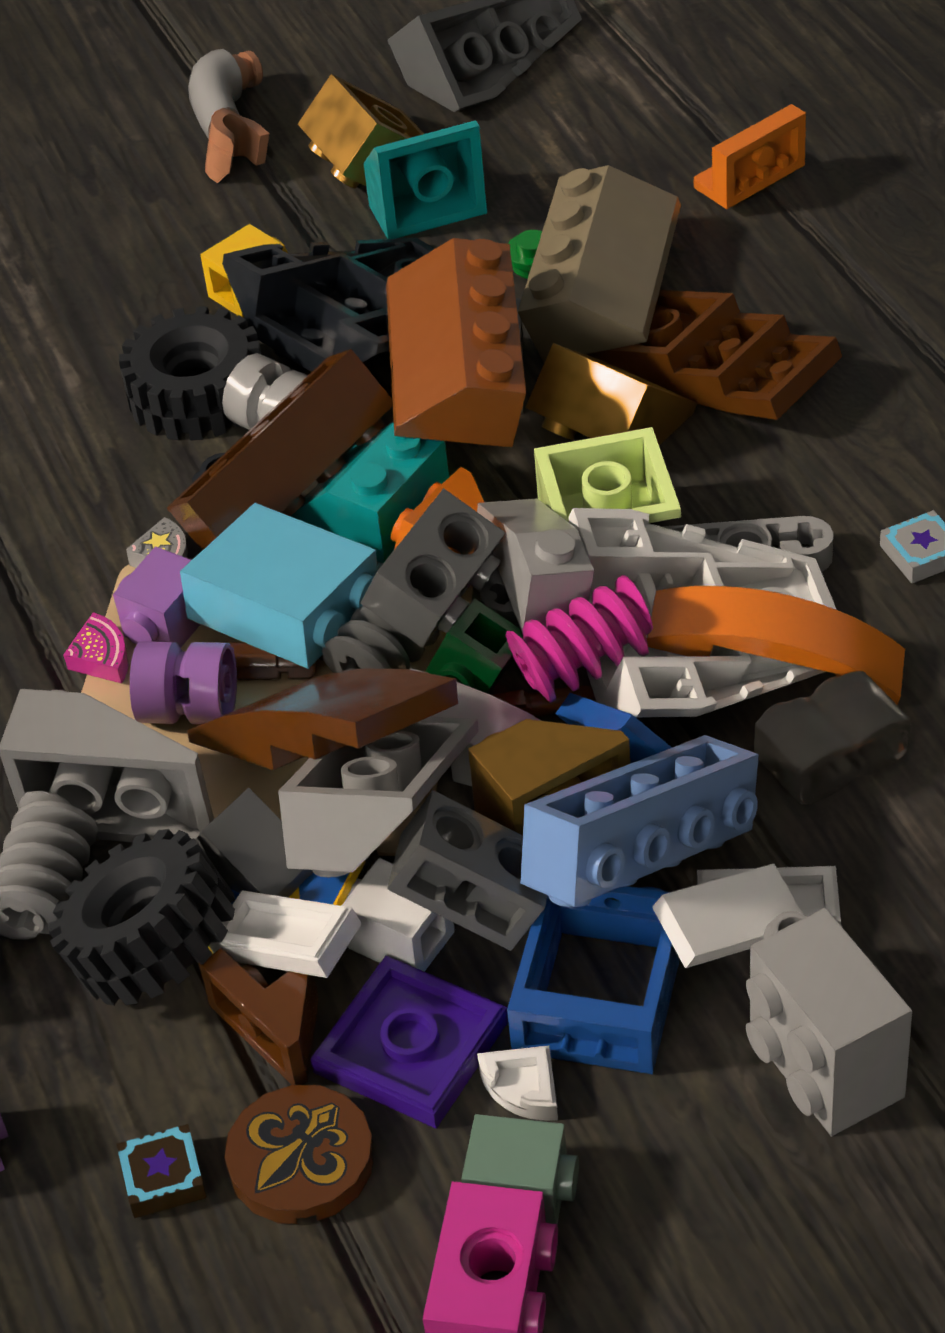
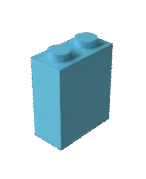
[180,503,378,669]

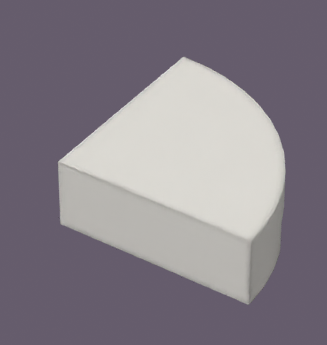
[477,1045,558,1121]

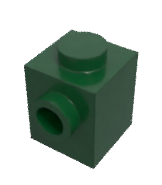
[425,598,523,694]

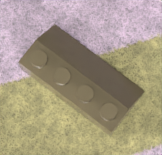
[518,165,681,363]

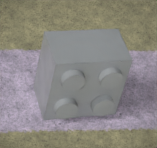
[746,908,912,1137]

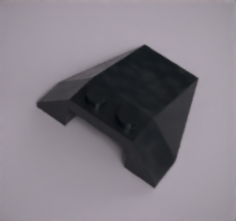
[222,238,436,372]

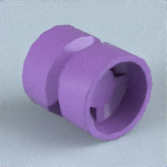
[130,641,237,724]

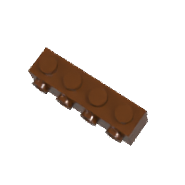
[167,349,393,550]

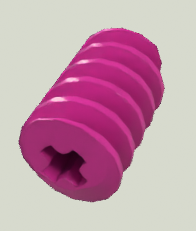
[505,575,653,703]

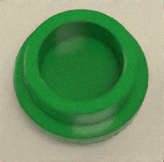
[508,230,542,279]

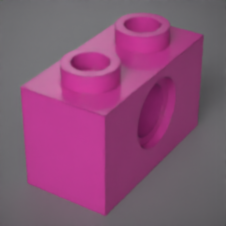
[423,1181,558,1333]

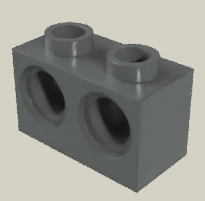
[360,488,506,648]
[387,790,547,951]

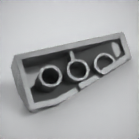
[388,0,582,112]

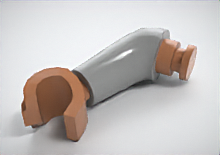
[188,49,270,183]

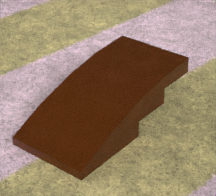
[586,290,843,420]
[187,668,459,770]

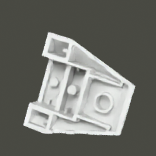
[569,508,836,717]

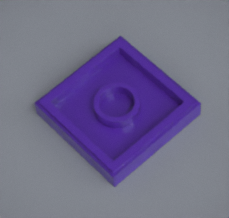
[311,955,508,1129]

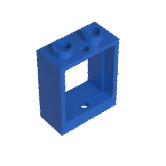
[507,886,680,1074]

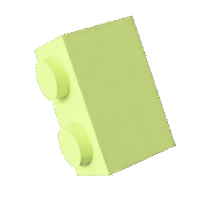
[534,427,681,523]

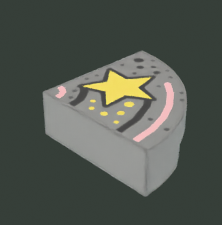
[126,517,188,568]

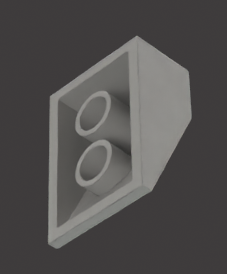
[0,689,214,842]

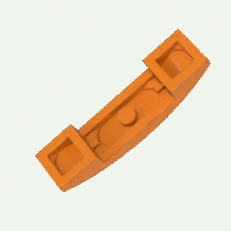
[647,586,905,705]

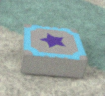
[880,510,945,583]

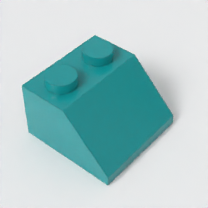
[364,120,487,239]
[291,422,449,563]

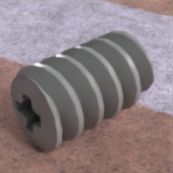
[0,791,98,940]

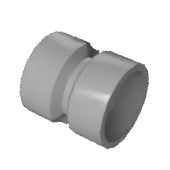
[222,353,308,430]

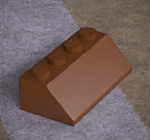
[386,238,526,447]

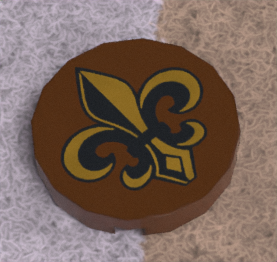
[224,1085,373,1224]

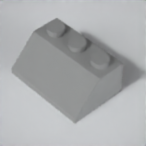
[278,717,479,877]

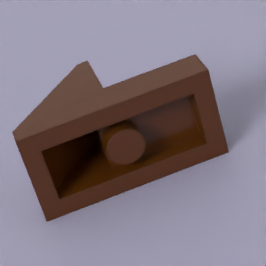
[199,948,318,1085]

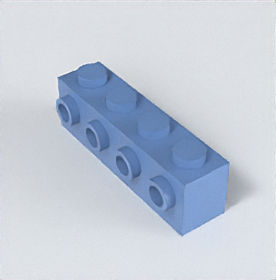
[520,735,759,907]

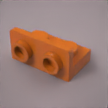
[694,104,806,209]

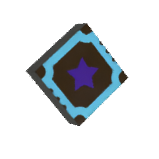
[117,1124,207,1219]

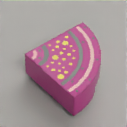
[63,613,129,683]

